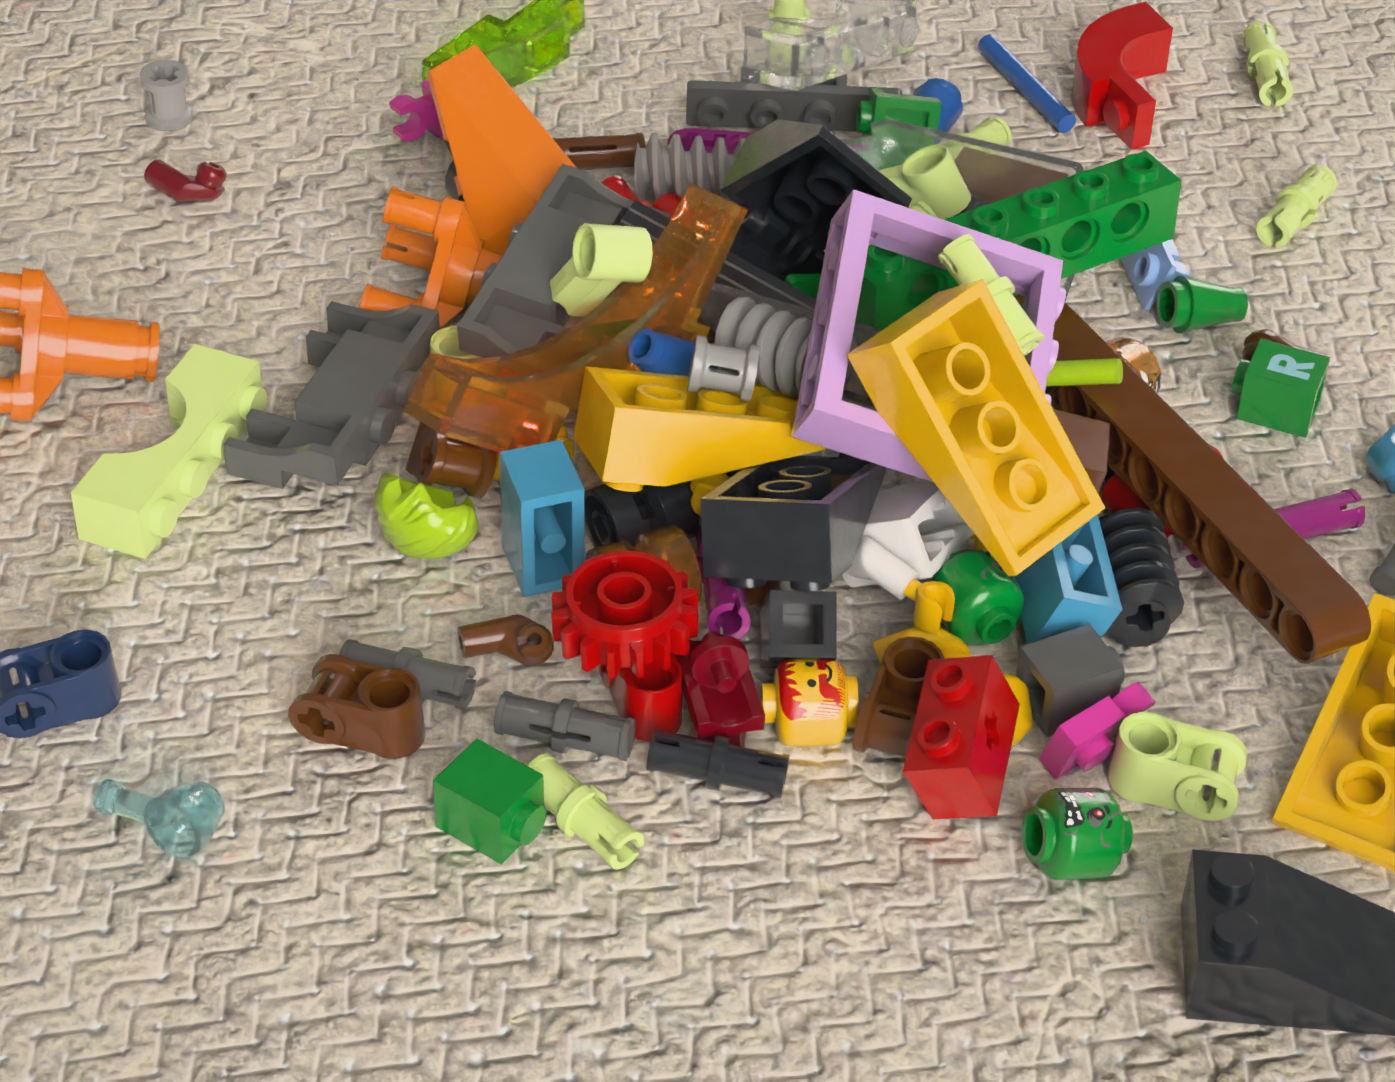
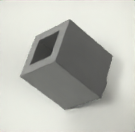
[1016,624,1125,737]

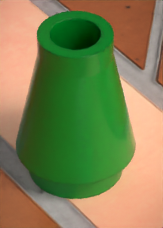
[1156,276,1248,333]

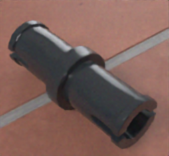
[646,727,790,798]

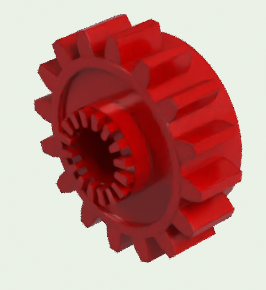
[551,551,699,679]

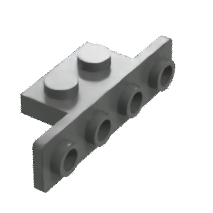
[686,66,902,132]

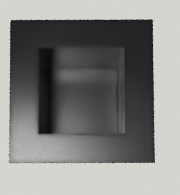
[760,590,837,668]

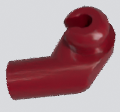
[144,159,227,202]

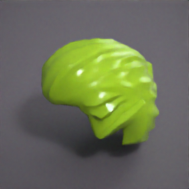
[373,473,479,560]

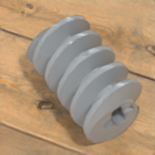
[634,133,745,209]
[715,296,858,399]

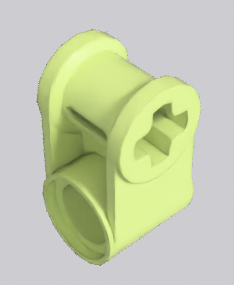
[1108,712,1247,821]

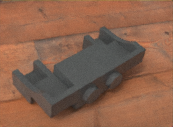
[457,164,670,403]
[223,301,440,489]

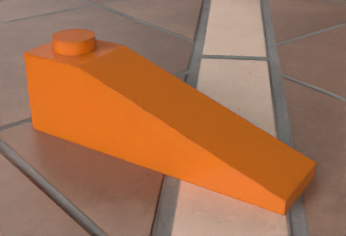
[427,44,576,254]

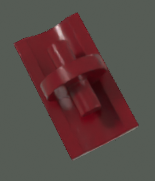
[675,631,765,747]

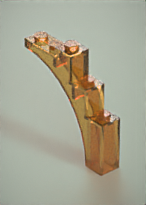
[403,183,748,452]

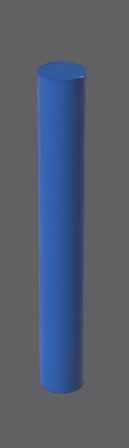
[978,34,1076,133]

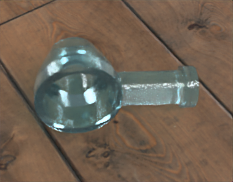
[93,779,225,859]

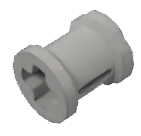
[140,60,193,131]
[687,335,760,402]

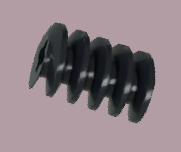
[1099,507,1184,647]

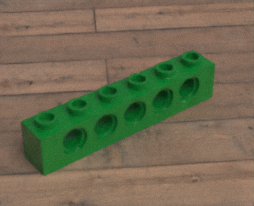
[854,150,1182,340]

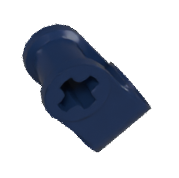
[0,629,121,739]

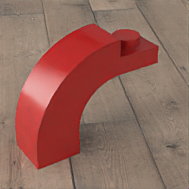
[1071,2,1173,150]

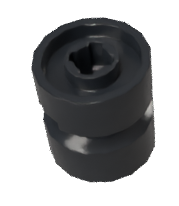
[584,482,699,555]

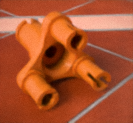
[359,186,503,329]
[0,268,160,422]

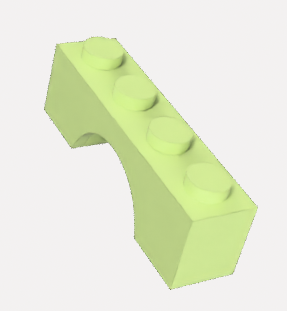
[71,344,267,559]

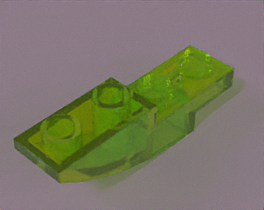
[422,0,585,88]

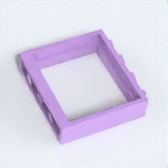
[791,189,1066,482]

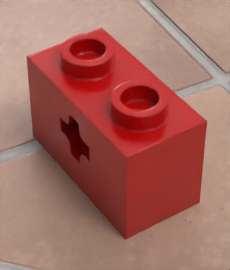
[903,655,1020,820]

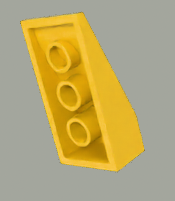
[847,279,1105,577]
[573,366,828,492]
[1272,593,1395,872]

